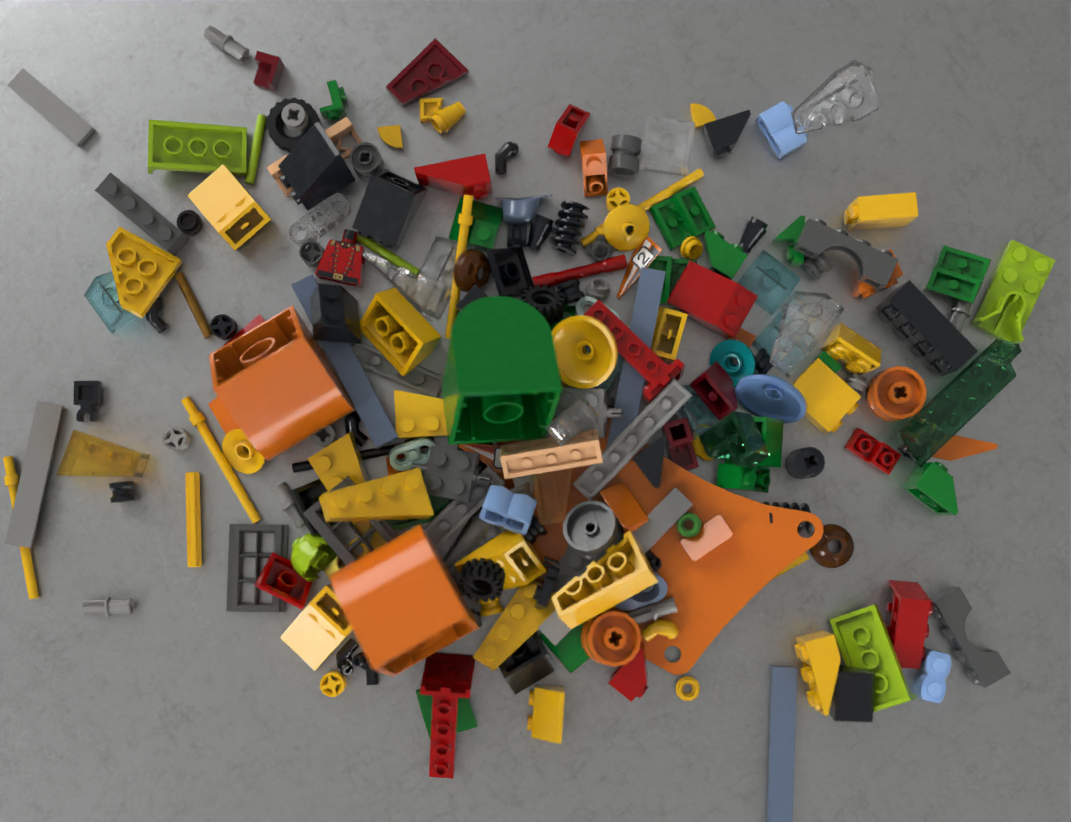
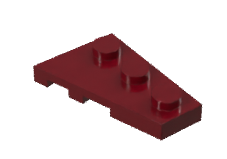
[386,38,469,106]

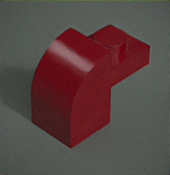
[662,417,699,471]

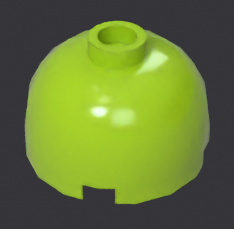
[291,533,337,582]

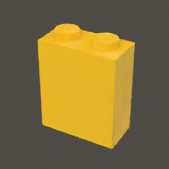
[844,192,919,231]
[792,358,861,434]

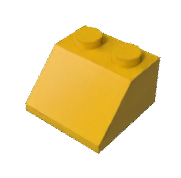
[527,684,565,744]

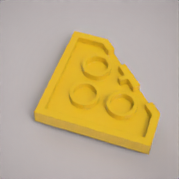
[106,226,182,318]

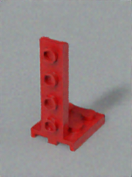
[583,300,685,406]
[420,653,475,779]

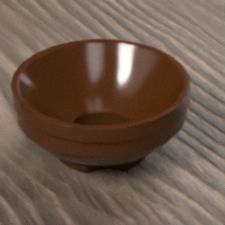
[454,249,491,292]
[809,524,854,568]

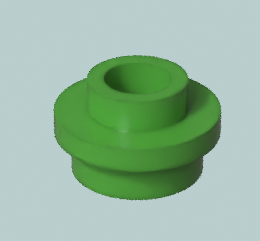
[677,513,701,537]

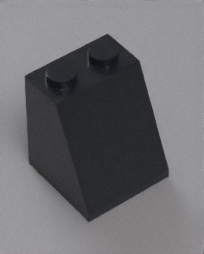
[278,122,356,211]
[352,169,428,248]

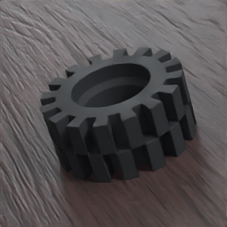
[521,284,565,325]
[458,558,505,602]

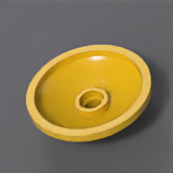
[552,315,618,389]

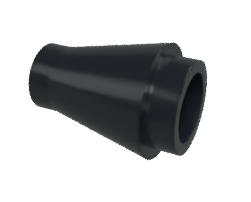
[526,214,554,251]
[738,216,768,253]

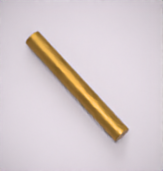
[174,272,214,339]

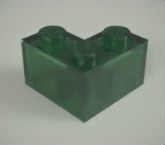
[699,411,770,468]

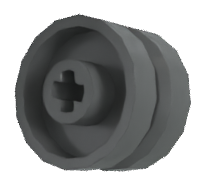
[563,500,624,563]

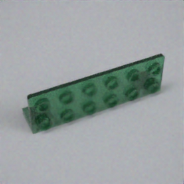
[898,339,1022,467]

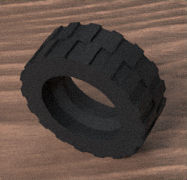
[266,98,321,153]

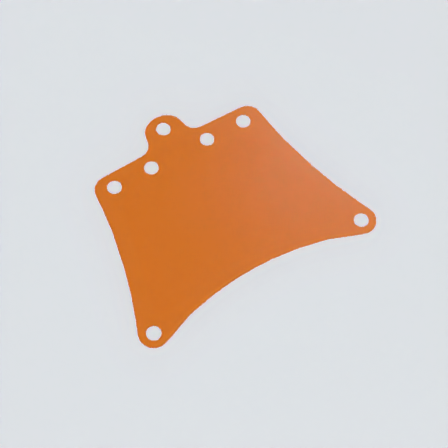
[523,381,824,675]

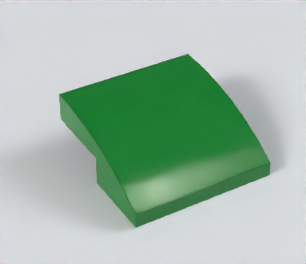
[649,186,716,250]
[926,245,991,304]
[648,256,697,306]
[539,621,610,674]
[416,689,477,741]

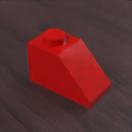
[548,104,591,157]
[608,641,648,702]

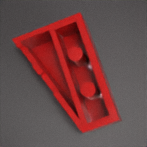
[886,580,933,669]

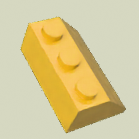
[360,287,442,376]

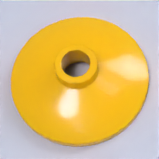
[603,204,650,251]
[222,429,265,474]

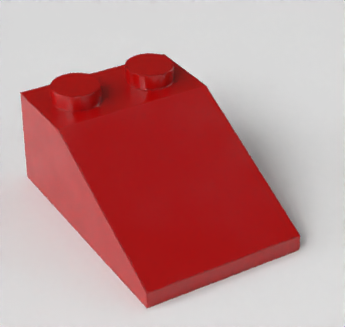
[414,153,493,200]
[666,261,758,338]

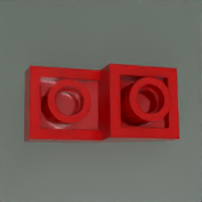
[844,428,901,475]

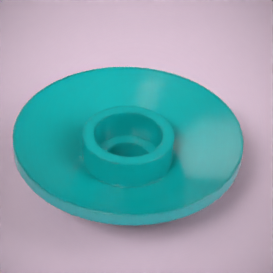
[709,339,756,387]

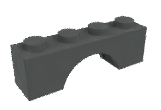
[95,172,190,256]
[793,218,898,290]
[930,586,1011,688]

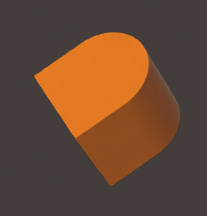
[209,305,355,461]
[330,524,480,677]

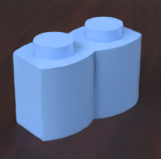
[756,101,807,160]
[479,485,537,534]
[912,648,951,703]

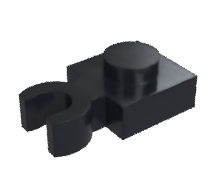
[74,381,101,422]
[532,565,560,610]

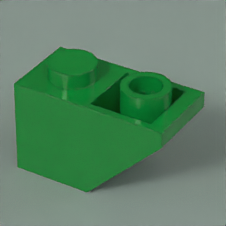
[702,229,748,280]
[716,463,771,493]

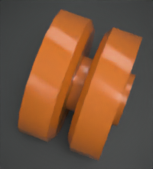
[865,366,927,422]
[580,610,642,667]

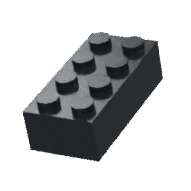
[876,280,978,376]

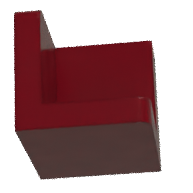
[253,51,284,91]

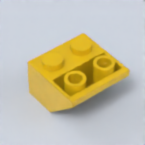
[651,307,688,364]

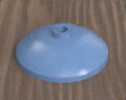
[735,374,807,424]

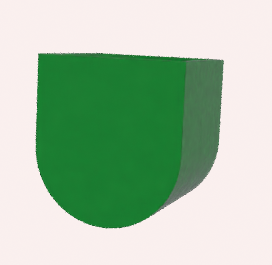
[442,296,562,445]

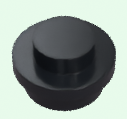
[177,210,201,234]

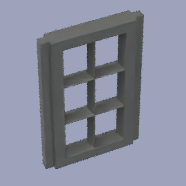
[303,476,399,565]
[226,524,288,612]

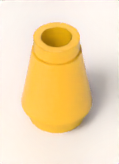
[430,102,466,134]

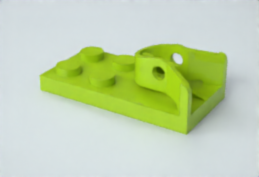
[148,119,247,176]
[970,240,1056,346]
[830,604,917,712]

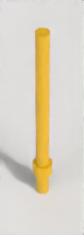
[579,168,704,248]
[445,194,474,339]
[181,396,262,524]
[3,456,39,599]

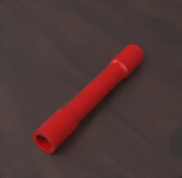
[532,254,628,288]

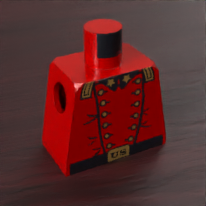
[315,229,365,289]

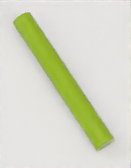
[244,114,267,185]
[356,234,420,278]

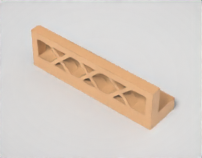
[266,117,362,197]
[500,429,603,479]

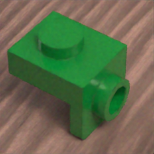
[319,80,347,120]

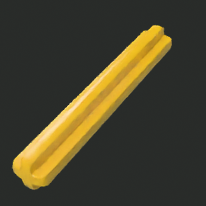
[185,472,202,567]

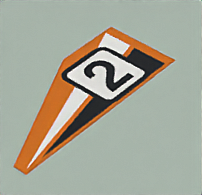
[616,236,662,299]

